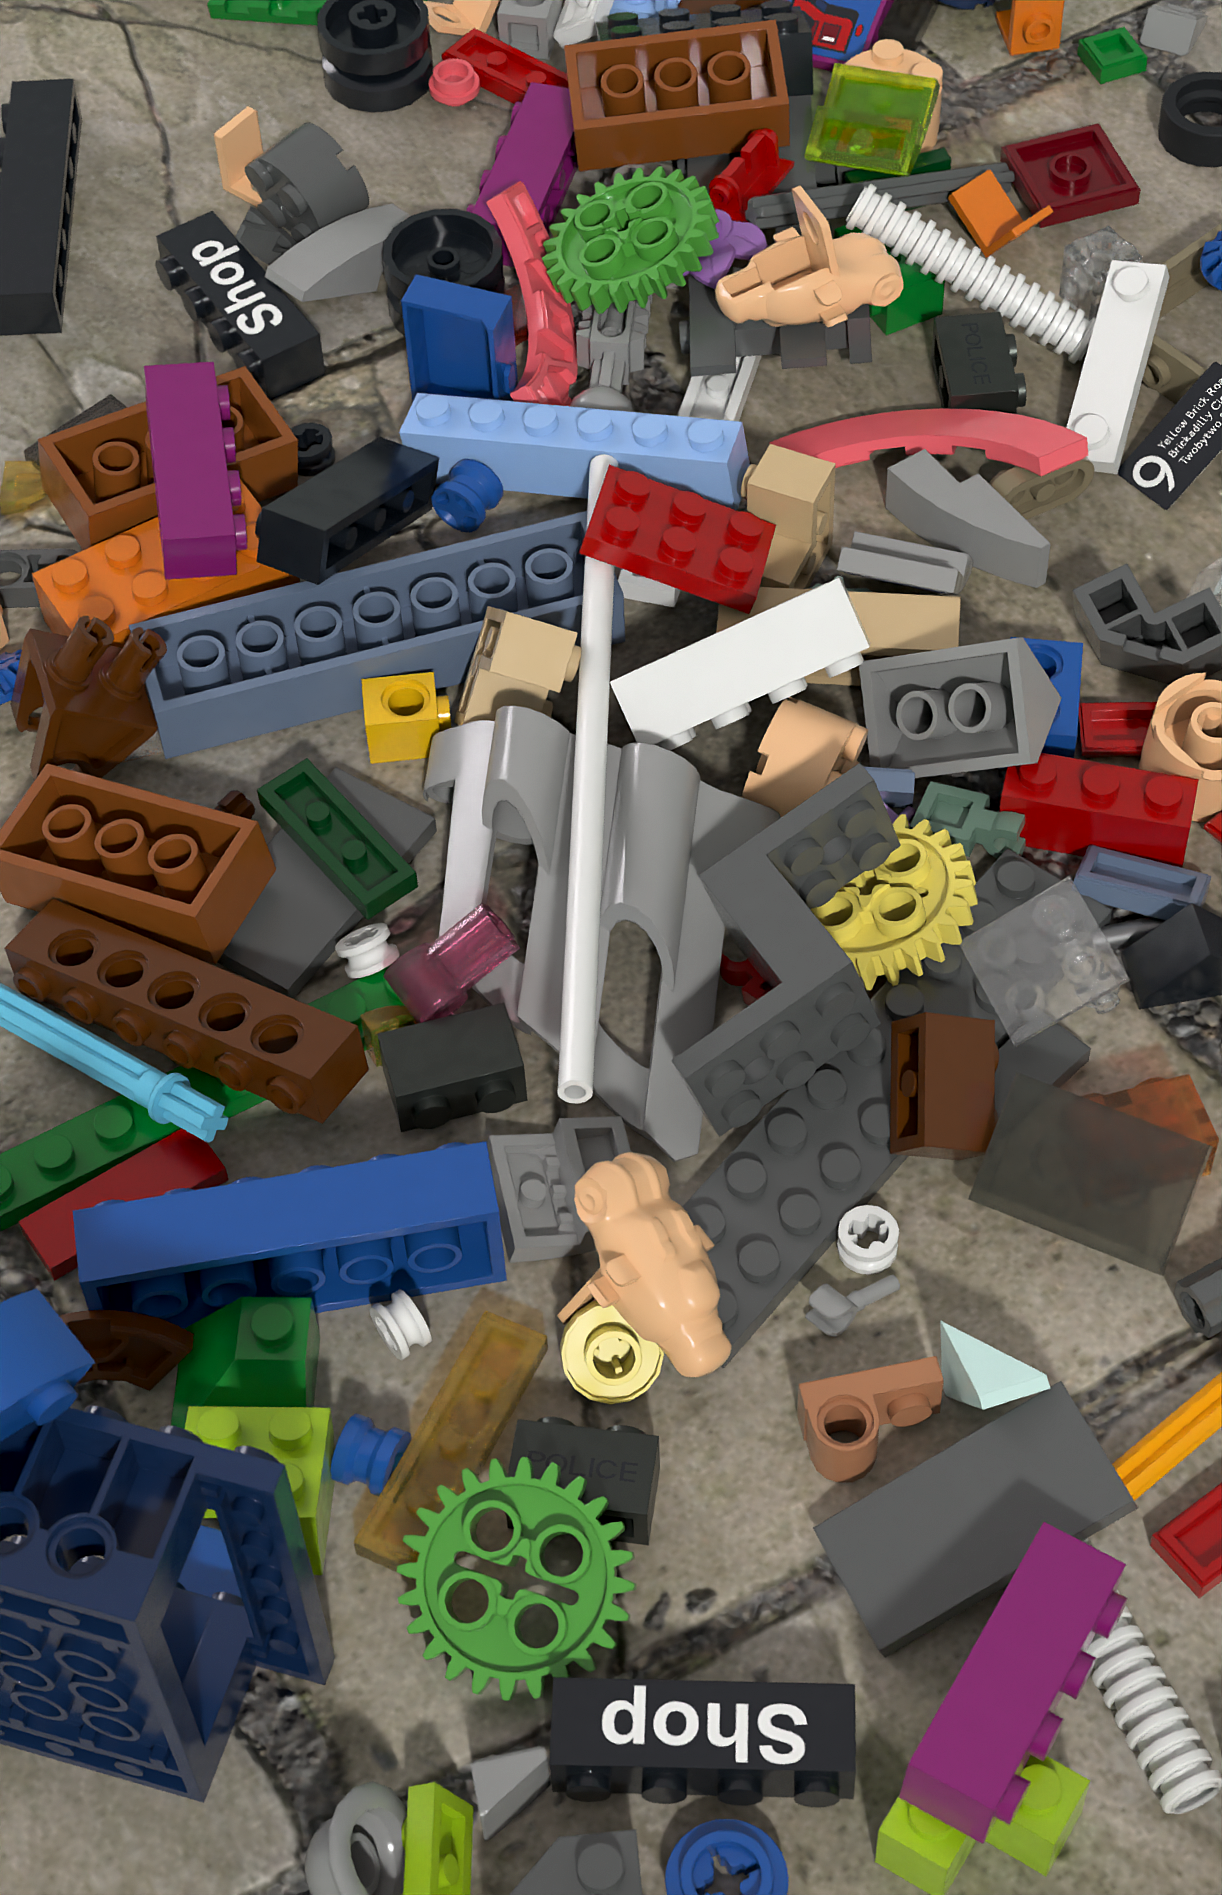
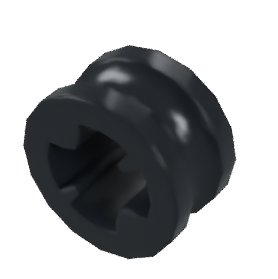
[291,423,336,477]

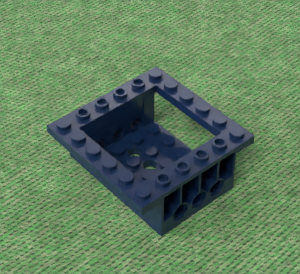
[0,1406,335,1803]

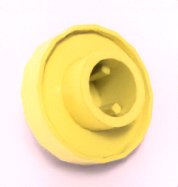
[559,1300,664,1404]

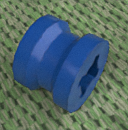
[431,459,504,533]
[330,1413,412,1499]

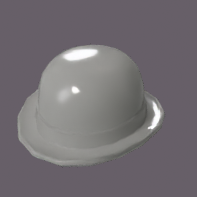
[305,1781,407,1895]

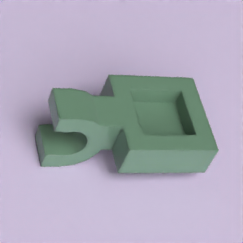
[909,781,1026,859]

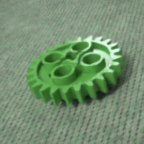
[542,166,719,314]
[397,1457,637,1701]

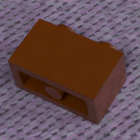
[890,1012,999,1161]

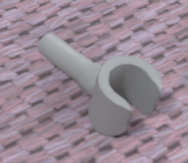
[805,1274,900,1337]

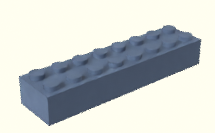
[129,511,625,759]

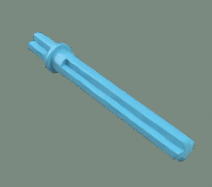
[0,982,229,1142]

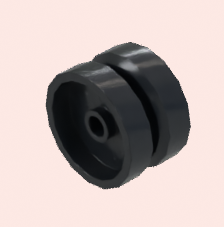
[317,0,433,113]
[383,209,506,336]

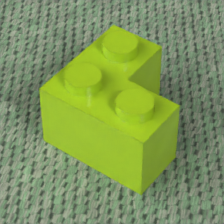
[184,1406,335,1575]
[875,1755,1090,1895]

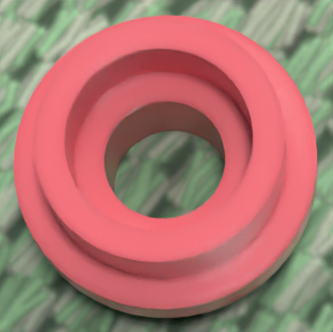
[429,59,480,106]

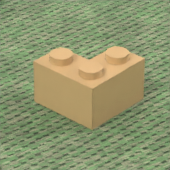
[741,444,836,589]
[454,606,581,725]

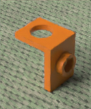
[995,0,1065,56]
[948,170,1054,258]

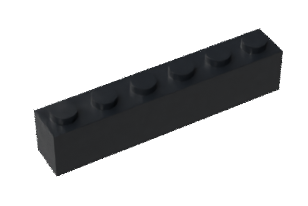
[0,79,82,336]

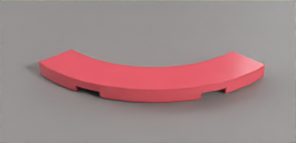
[486,181,578,406]
[769,408,1089,477]

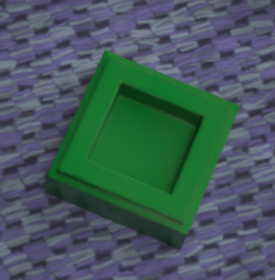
[1077,27,1148,85]

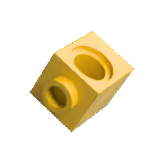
[361,672,452,764]

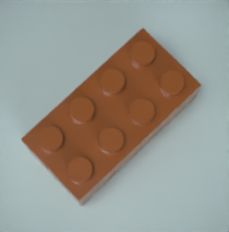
[564,20,790,172]
[38,366,298,550]
[0,764,276,965]

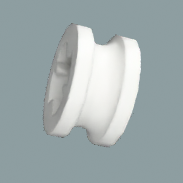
[335,923,400,979]
[837,1205,899,1275]
[369,1289,432,1360]

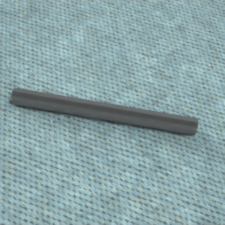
[744,162,1015,230]

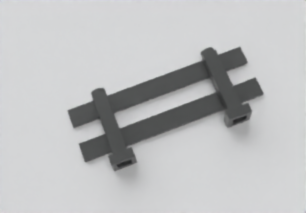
[677,95,872,377]

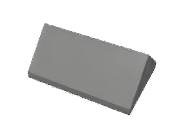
[859,637,1062,778]

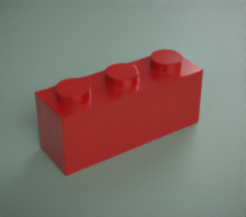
[999,753,1199,868]

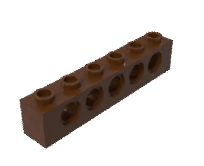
[4,899,369,1124]

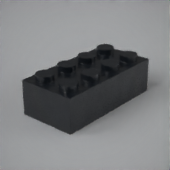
[596,0,814,96]

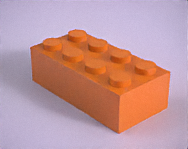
[32,479,300,648]

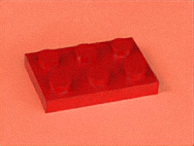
[579,465,776,614]

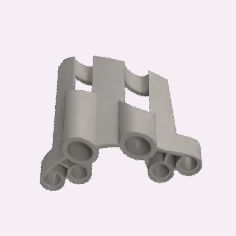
[423,706,781,1162]

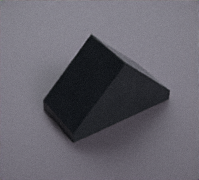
[1121,903,1222,1010]

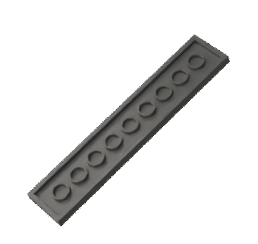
[682,848,1112,1369]

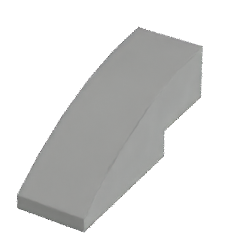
[265,204,411,302]
[885,449,1051,588]

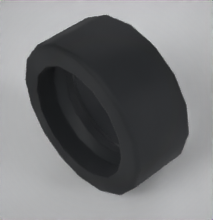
[1158,72,1222,167]

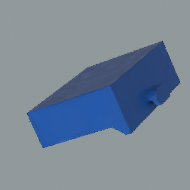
[401,274,518,402]

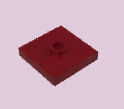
[1000,123,1141,228]

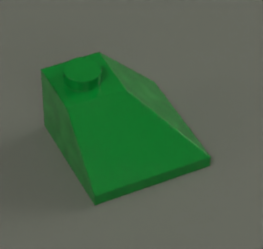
[171,1297,320,1429]

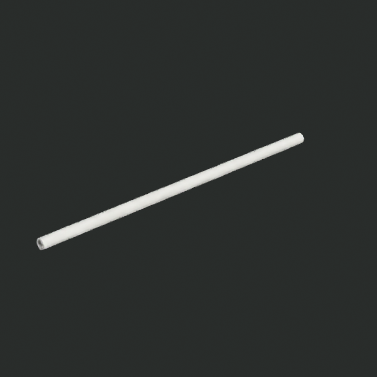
[557,454,619,1104]

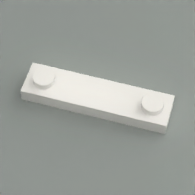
[1066,260,1169,474]

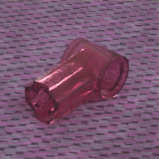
[383,903,520,1023]

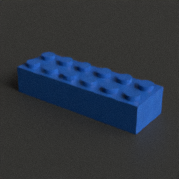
[73,1141,507,1328]

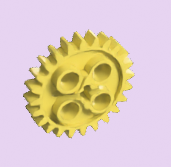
[810,814,978,990]

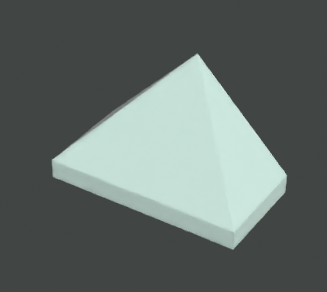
[940,1321,1050,1410]

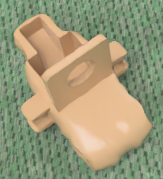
[715,185,903,327]
[557,1152,732,1377]

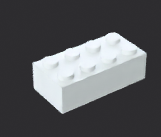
[610,577,870,750]

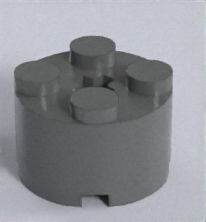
[244,123,369,243]

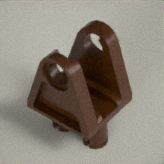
[11,616,167,781]

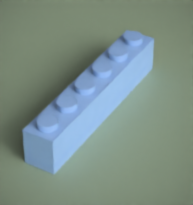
[399,393,750,510]

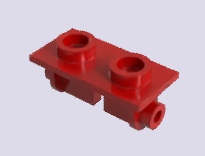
[709,128,794,222]

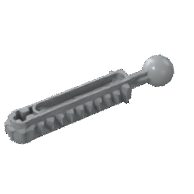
[570,164,653,412]

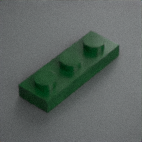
[256,758,419,920]

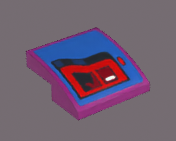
[787,0,894,73]

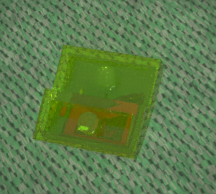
[804,63,940,177]

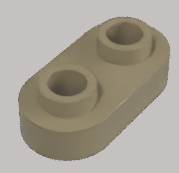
[989,457,1095,520]

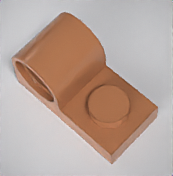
[797,1356,944,1483]

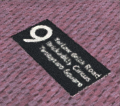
[1117,362,1222,510]

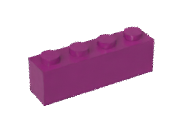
[466,82,578,267]
[144,362,247,580]
[899,1522,1128,1844]

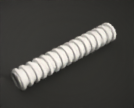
[845,184,1096,364]
[1082,1538,1222,1814]

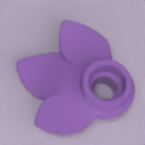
[683,209,768,289]

